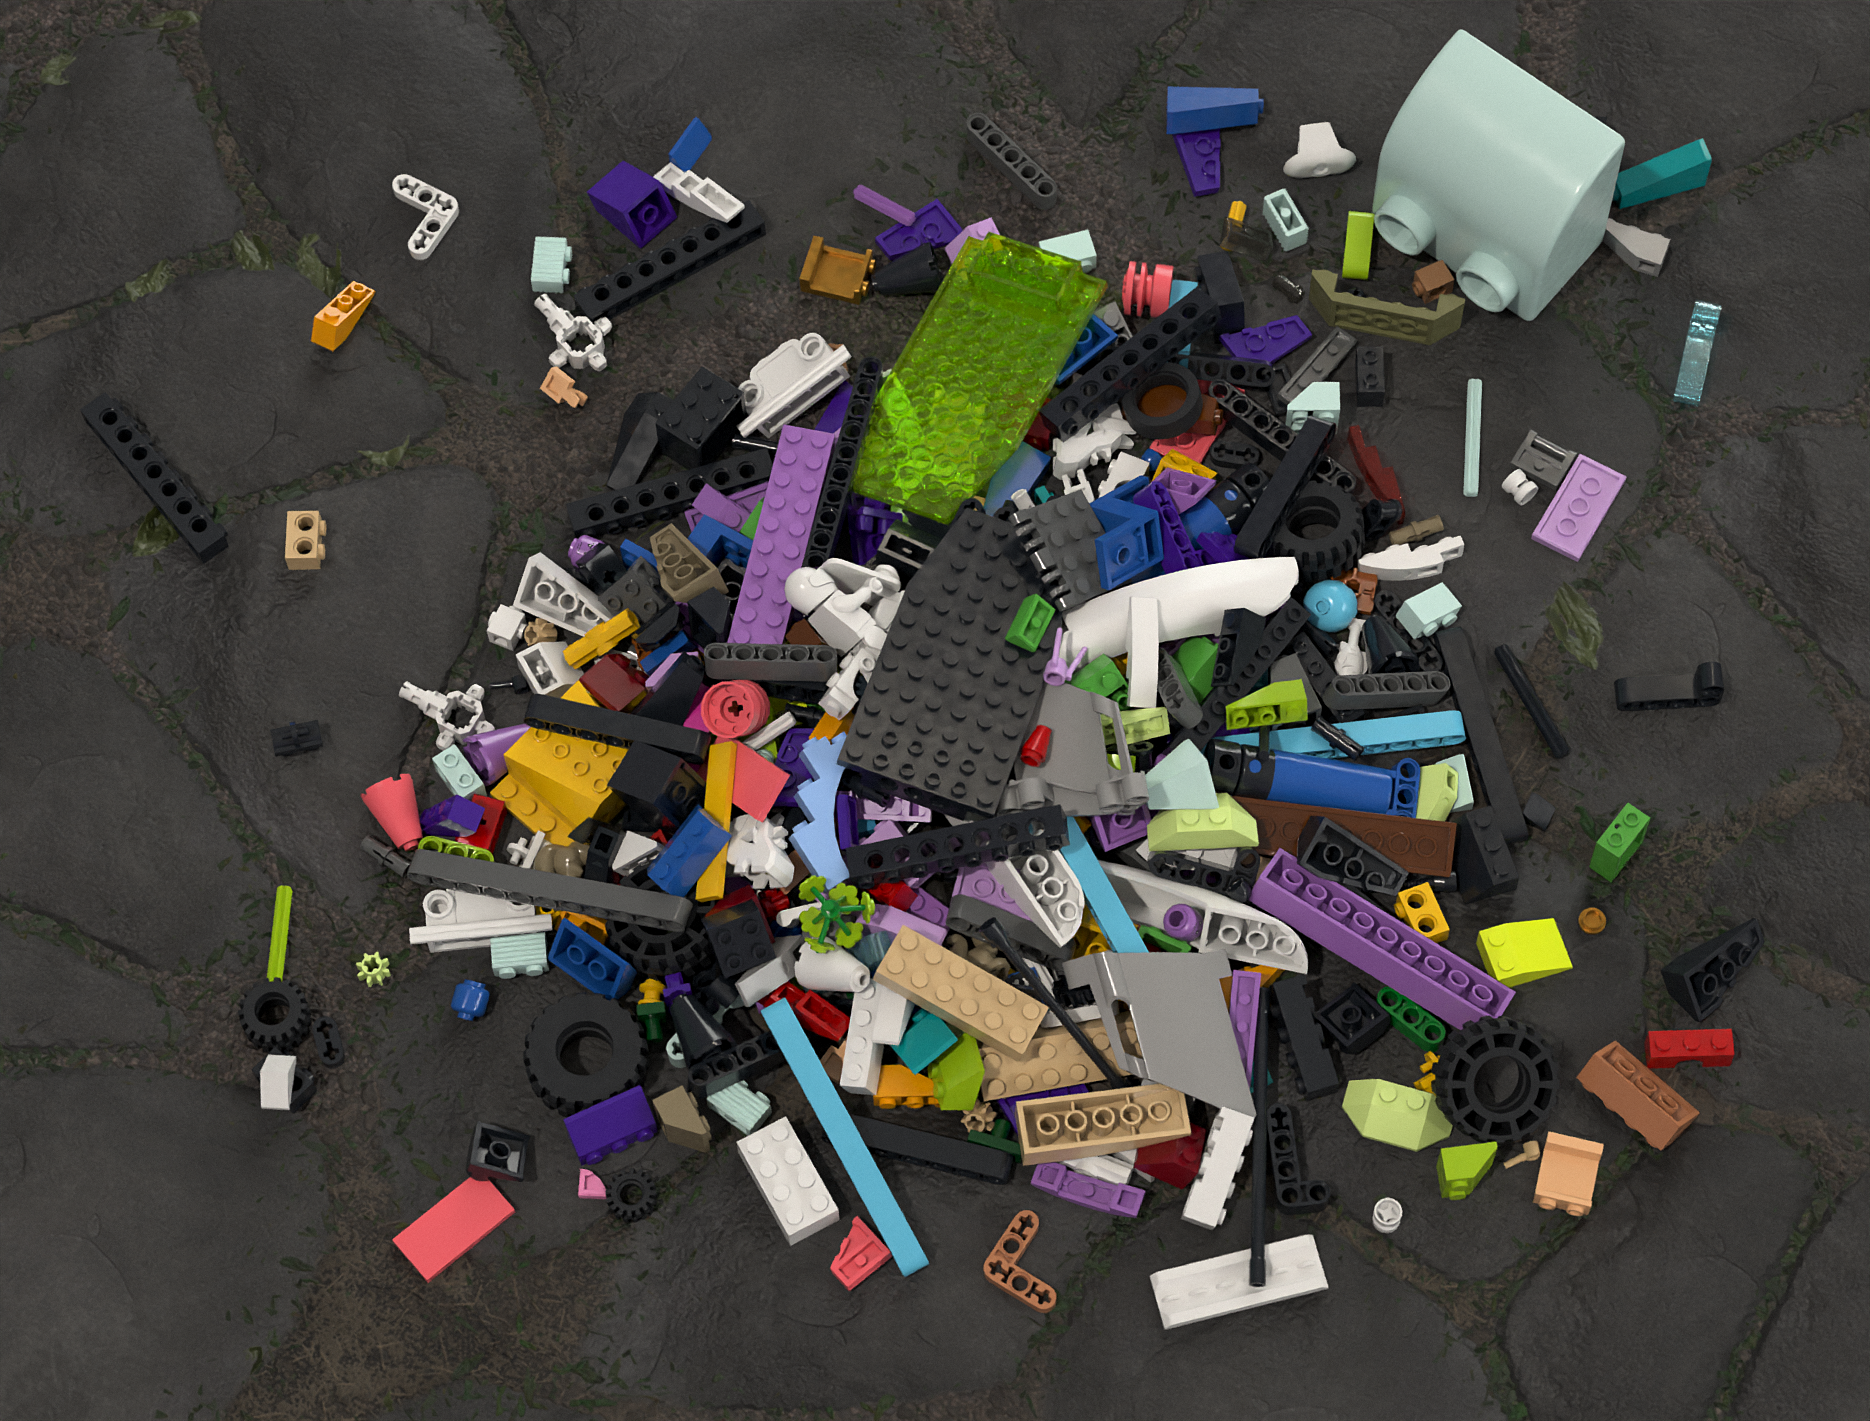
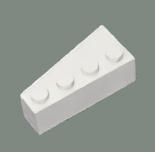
[513,552,614,637]
[1181,1106,1254,1230]

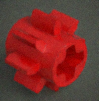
[758,888,789,922]

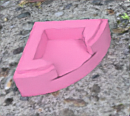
[578,1169,606,1199]

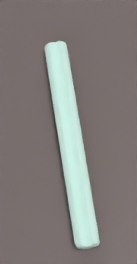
[1463,379,1482,497]

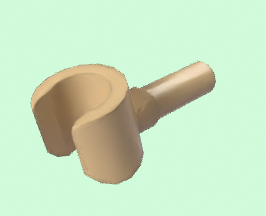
[1503,1141,1540,1169]

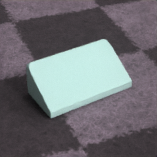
[1436,754,1474,813]

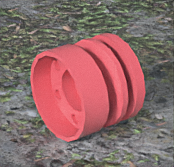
[1122,261,1173,318]
[701,680,770,738]

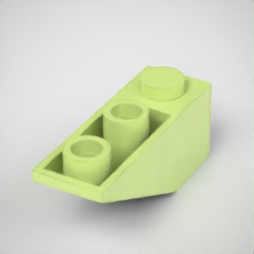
[1416,763,1458,821]

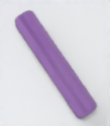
[853,185,916,226]

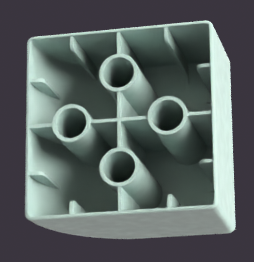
[1372,29,1625,321]

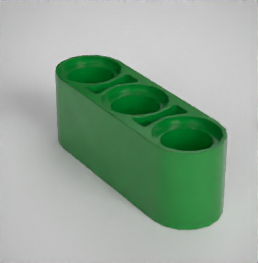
[1376,986,1445,1053]

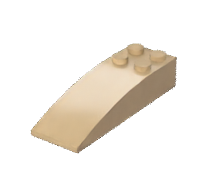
[1015,1084,1191,1166]

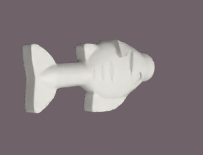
[1334,618,1368,676]

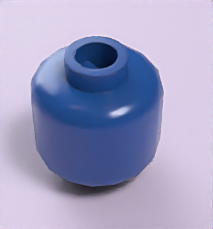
[451,979,490,1021]

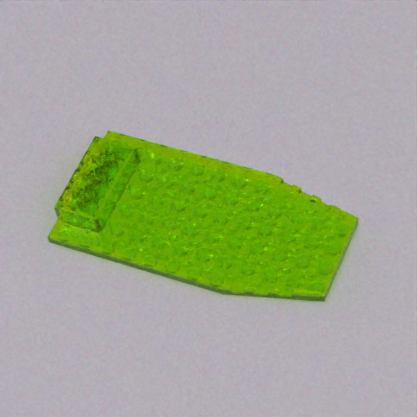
[853,231,1108,525]

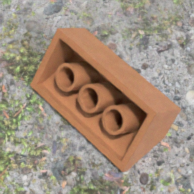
[1576,1040,1700,1151]

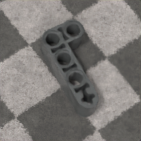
[1125,648,1203,729]

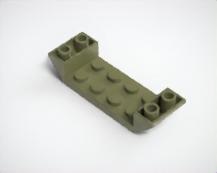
[1309,269,1465,345]

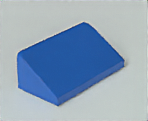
[669,117,712,173]
[640,630,697,676]

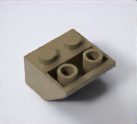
[652,1085,712,1153]

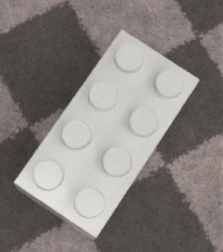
[737,1116,840,1246]

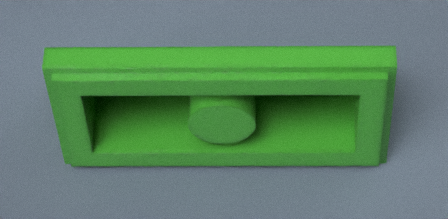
[1005,594,1055,652]

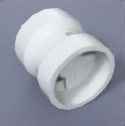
[1502,469,1539,506]
[1372,1198,1402,1233]

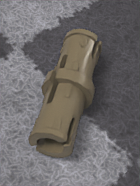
[1388,515,1444,545]

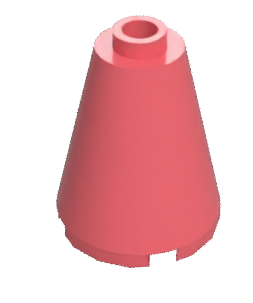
[361,774,423,852]

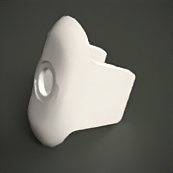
[1283,122,1356,178]

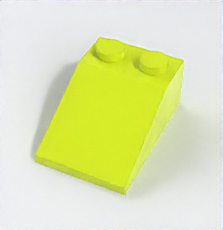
[1476,918,1573,988]

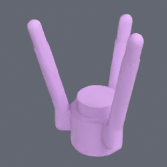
[1043,628,1087,686]

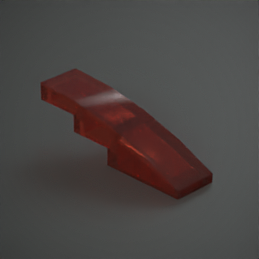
[1347,425,1405,525]

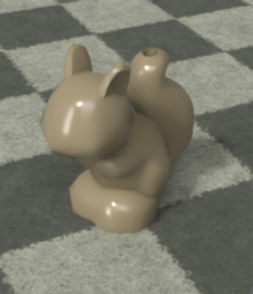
[534,841,590,911]
[947,934,1010,981]

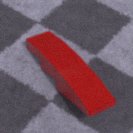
[757,981,850,1041]

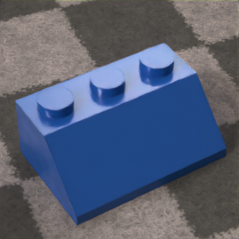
[1026,305,1118,384]
[647,804,732,898]
[547,918,637,1001]

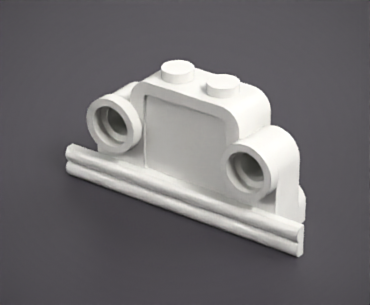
[737,333,852,438]
[409,889,552,953]

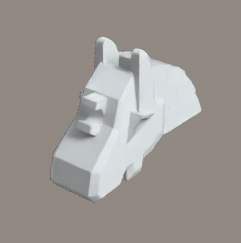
[1053,372,1136,480]
[725,813,795,889]

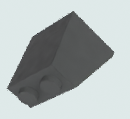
[1268,653,1322,731]

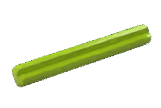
[267,886,292,982]

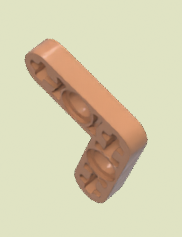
[984,1210,1056,1313]

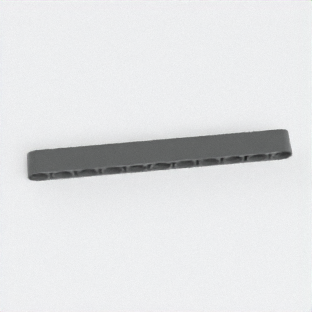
[407,849,693,932]

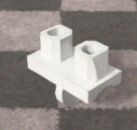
[507,830,552,870]

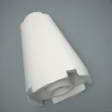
[794,937,870,992]

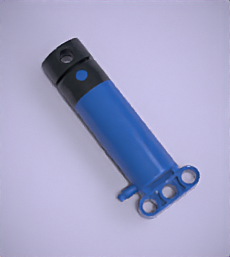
[1125,463,1270,587]
[1203,738,1420,818]

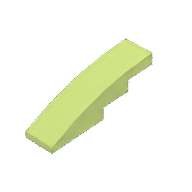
[1100,707,1170,746]

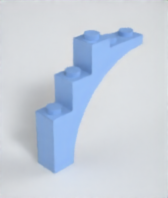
[788,732,849,894]

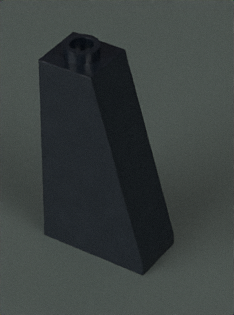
[630,651,705,726]

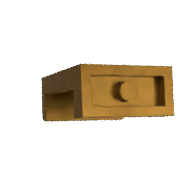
[799,236,877,305]

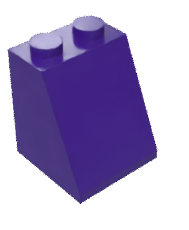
[587,161,677,249]

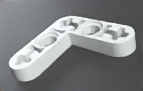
[392,174,459,260]

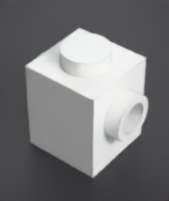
[487,604,528,651]

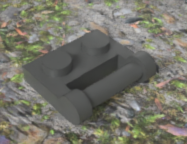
[1510,429,1578,491]

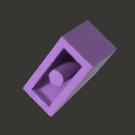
[692,483,750,533]

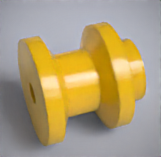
[638,979,667,1006]

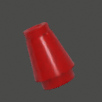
[1020,725,1052,767]

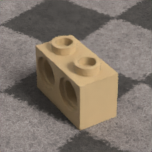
[285,511,326,570]

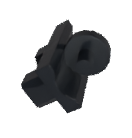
[270,720,323,757]

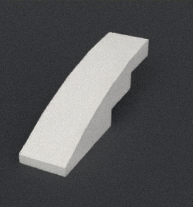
[653,162,745,223]
[1125,596,1158,708]

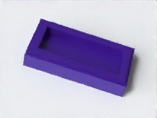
[836,794,859,851]

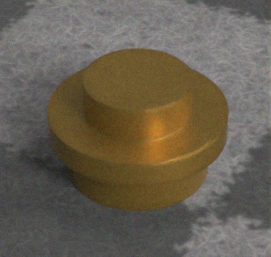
[1578,908,1606,935]

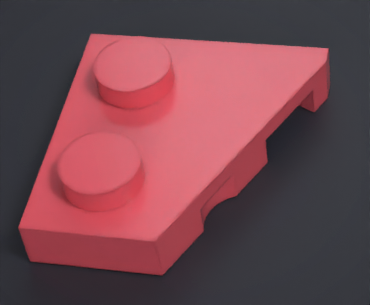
[830,1216,892,1291]

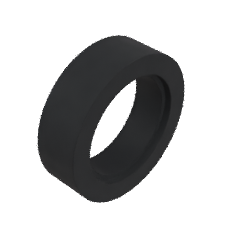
[1121,362,1203,440]

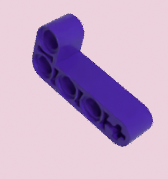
[1133,481,1217,574]

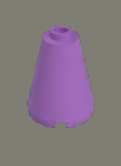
[463,724,530,786]

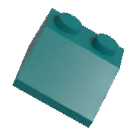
[889,1008,958,1075]

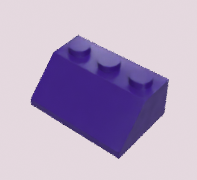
[563,1085,658,1166]

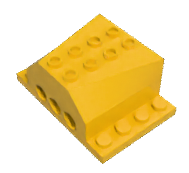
[490,680,630,846]

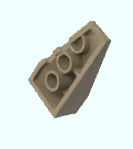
[649,523,729,603]

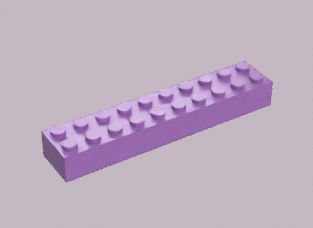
[727,424,835,644]
[1249,848,1516,1030]

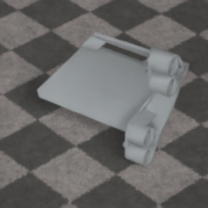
[996,682,1149,817]

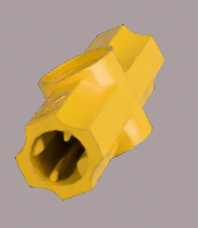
[563,608,640,670]

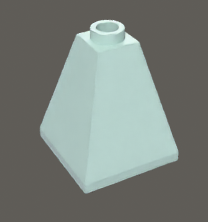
[1143,739,1219,810]

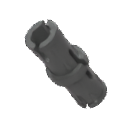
[360,835,411,878]

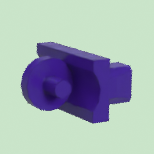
[849,492,903,536]
[663,972,692,1016]

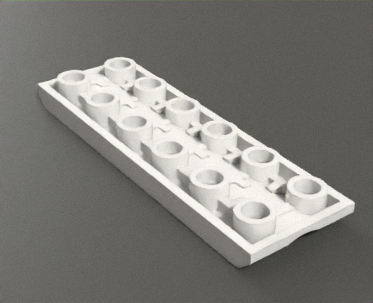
[1150,1235,1328,1330]

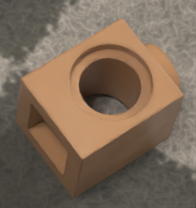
[1412,260,1454,304]

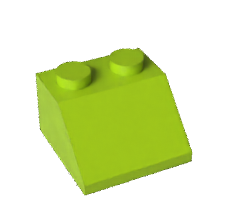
[928,1033,985,1110]
[1436,1142,1497,1200]

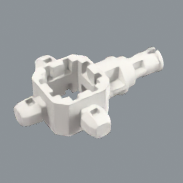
[534,294,612,371]
[399,681,495,751]

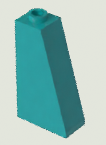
[1612,138,1712,209]

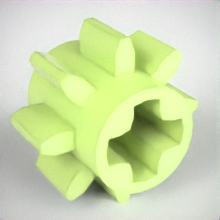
[356,952,391,987]

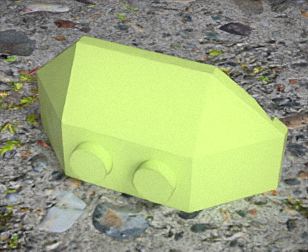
[1147,793,1259,851]
[1342,1079,1453,1152]

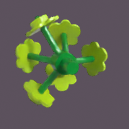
[799,875,876,953]

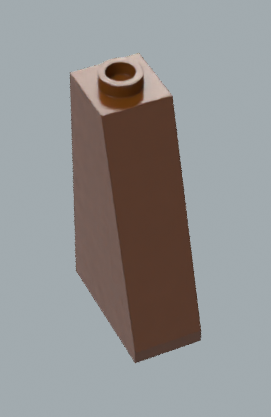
[1121,385,1223,435]

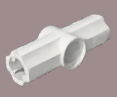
[1057,1154,1134,1186]

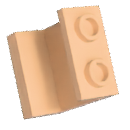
[1533,1132,1604,1216]

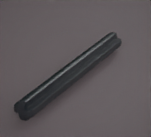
[1494,644,1569,759]

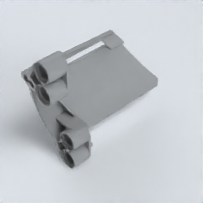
[1062,949,1256,1118]

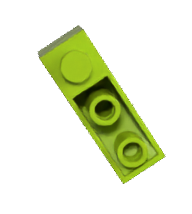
[1226,679,1308,730]

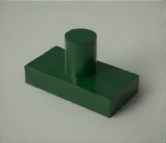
[636,1001,667,1043]
[967,1119,1022,1164]

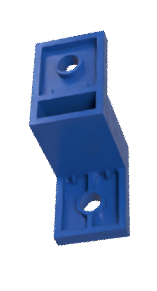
[1089,475,1164,590]
[620,514,753,572]

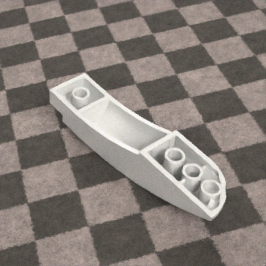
[1058,557,1299,674]
[944,811,1085,948]
[1084,860,1308,974]

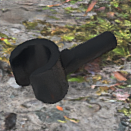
[490,675,529,695]

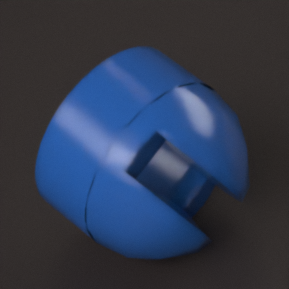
[1141,449,1162,471]

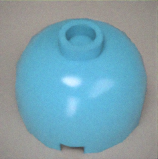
[1303,580,1358,632]

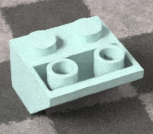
[1285,382,1340,434]

